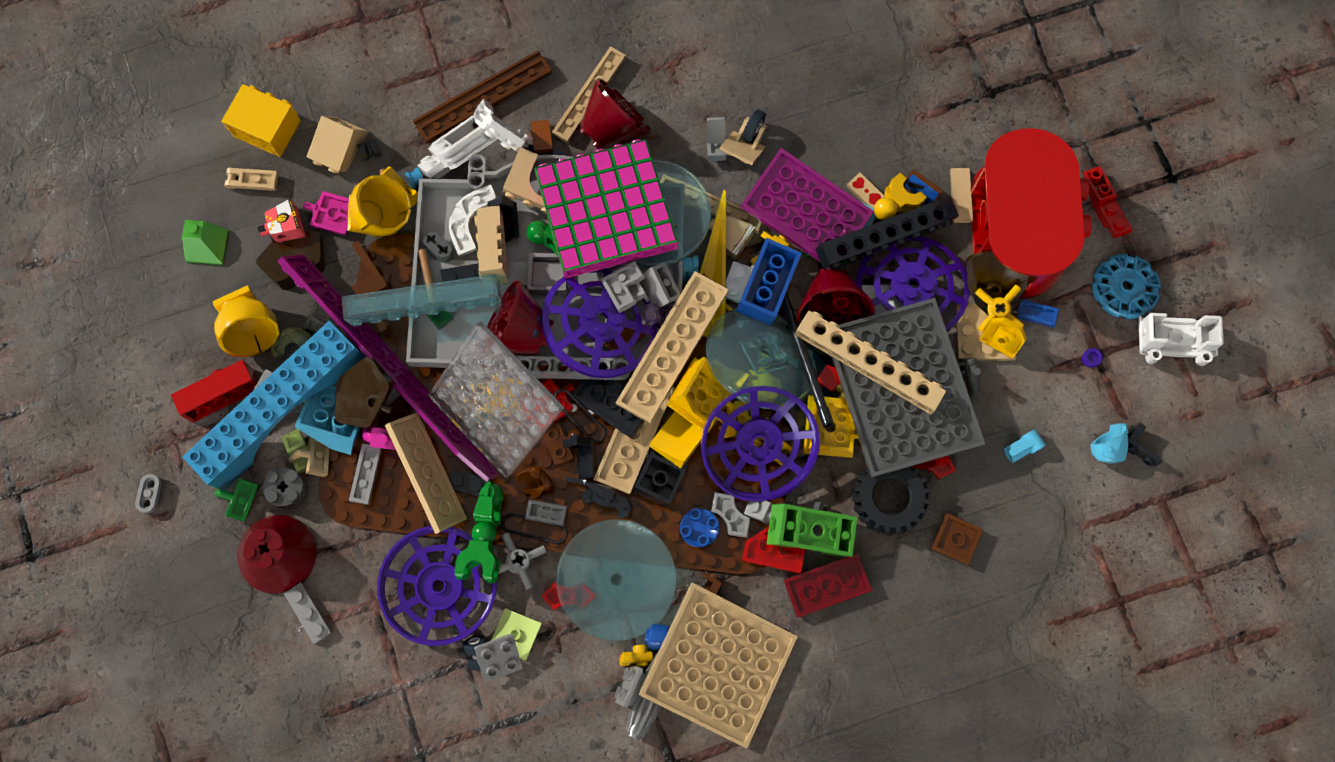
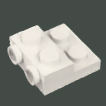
[726,261,754,303]

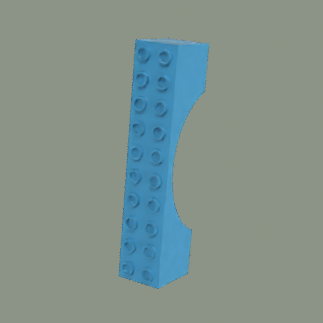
[182,321,366,490]

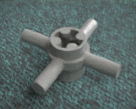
[499,533,546,590]

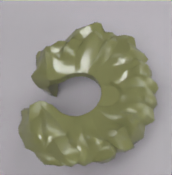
[271,326,311,361]

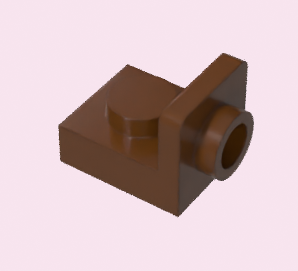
[703,573,722,595]

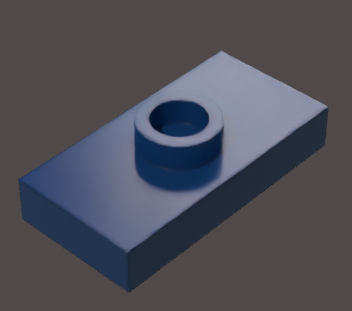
[1017,299,1059,328]

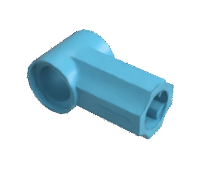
[1004,429,1046,463]

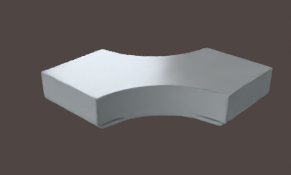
[712,492,750,538]

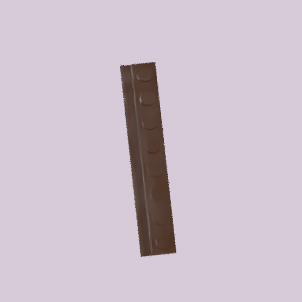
[412,50,552,144]

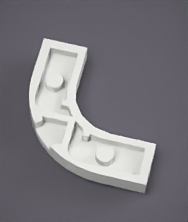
[449,184,496,258]

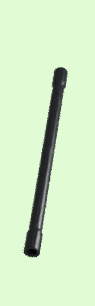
[781,291,834,428]

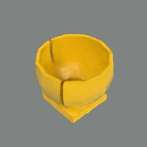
[348,175,411,237]
[212,285,279,357]

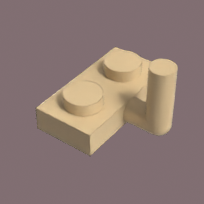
[288,437,330,477]

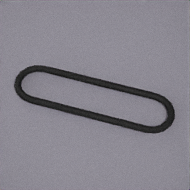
[554,389,606,442]
[501,513,568,544]

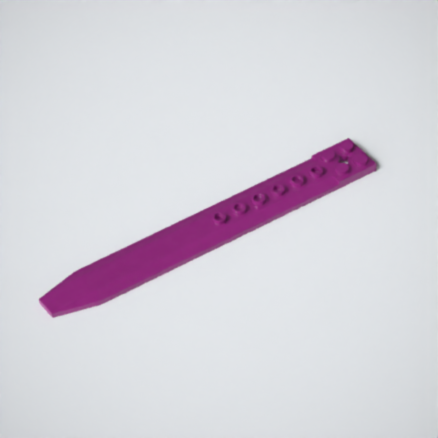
[278,255,499,482]

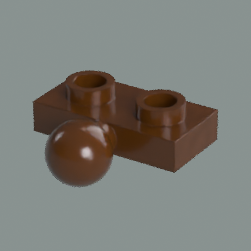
[542,423,583,466]

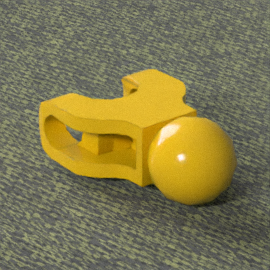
[874,173,927,221]

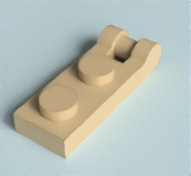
[224,168,278,191]

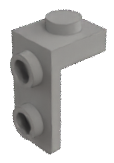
[707,117,726,161]

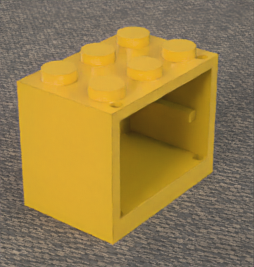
[221,84,301,158]

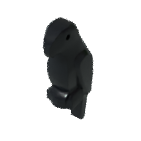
[565,477,632,518]

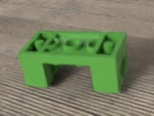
[767,504,857,557]

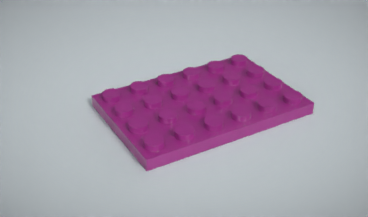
[740,148,874,269]

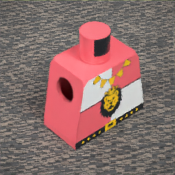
[257,199,306,242]

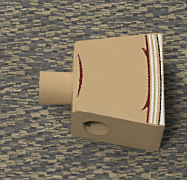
[708,216,755,261]

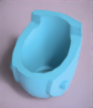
[1091,423,1128,464]

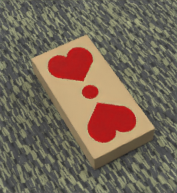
[846,173,885,208]

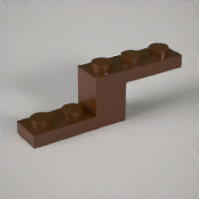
[351,241,391,337]

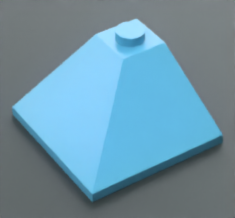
[295,386,361,455]

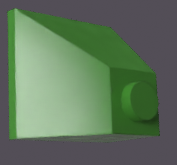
[182,220,229,265]

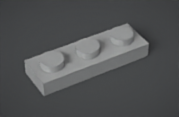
[349,444,383,505]
[284,583,332,644]

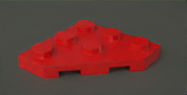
[742,526,805,574]

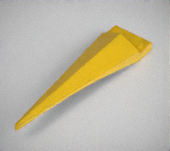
[700,190,726,338]

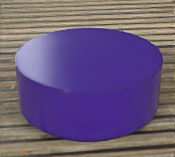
[1082,348,1103,368]

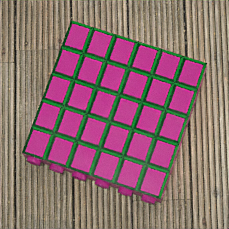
[534,139,678,279]

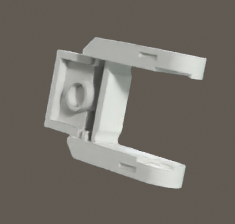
[473,99,533,152]
[417,115,497,178]

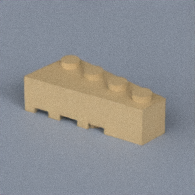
[474,205,509,286]

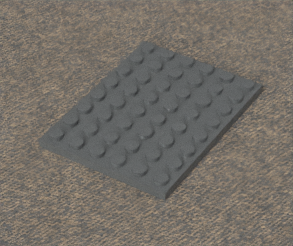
[824,298,985,478]

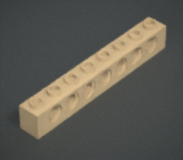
[795,311,946,415]

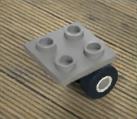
[463,633,522,682]

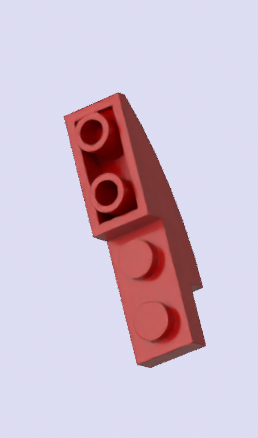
[1082,166,1132,238]

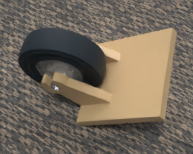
[719,109,767,165]

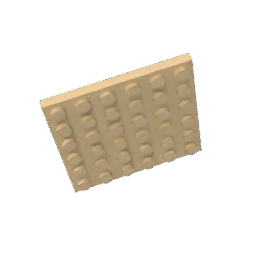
[638,583,798,748]

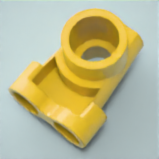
[619,645,653,668]

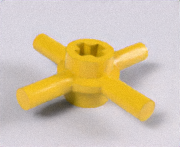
[975,285,1024,333]

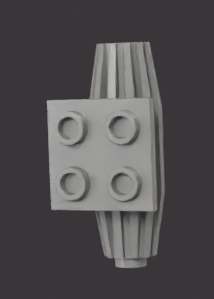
[614,653,661,740]

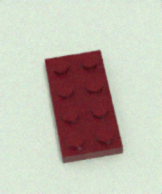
[783,553,872,618]

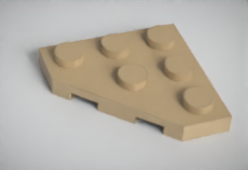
[955,304,1016,361]

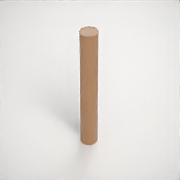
[418,249,438,305]

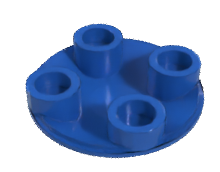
[680,508,719,548]

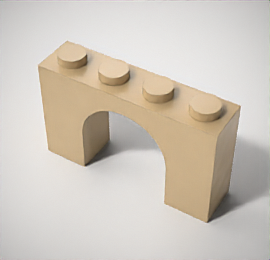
[502,147,547,215]

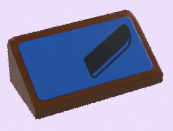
[903,169,943,204]

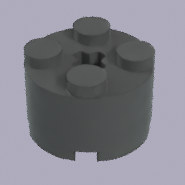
[263,467,308,510]

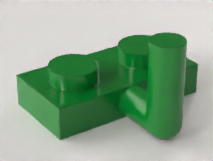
[214,478,258,522]

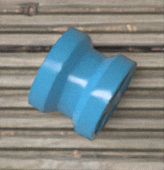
[405,167,424,189]

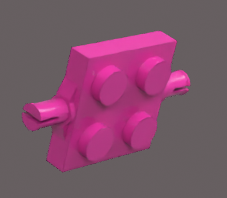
[303,191,349,237]

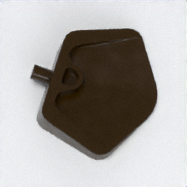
[256,231,325,290]
[966,250,1035,305]
[335,357,394,428]

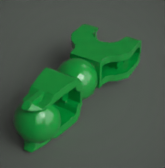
[455,481,504,583]

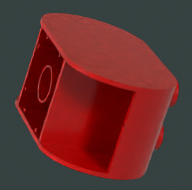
[971,128,1092,299]

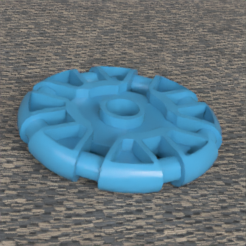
[1092,254,1161,319]

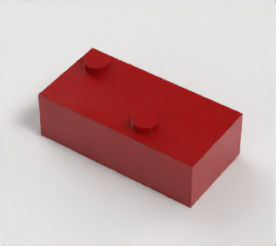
[171,360,259,423]

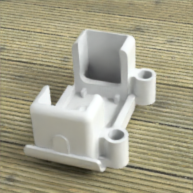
[1138,313,1224,366]

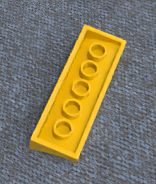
[649,359,749,468]

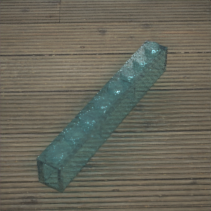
[342,274,502,326]

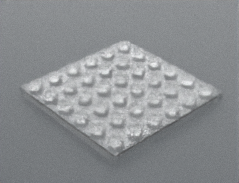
[428,321,564,479]

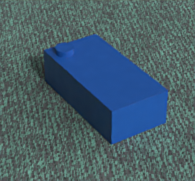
[736,238,801,326]

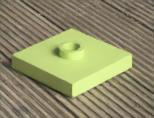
[491,608,542,661]

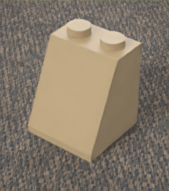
[307,116,369,174]

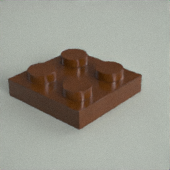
[930,513,983,566]

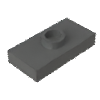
[525,499,568,526]

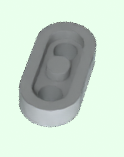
[135,474,162,513]

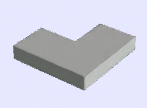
[601,261,645,313]

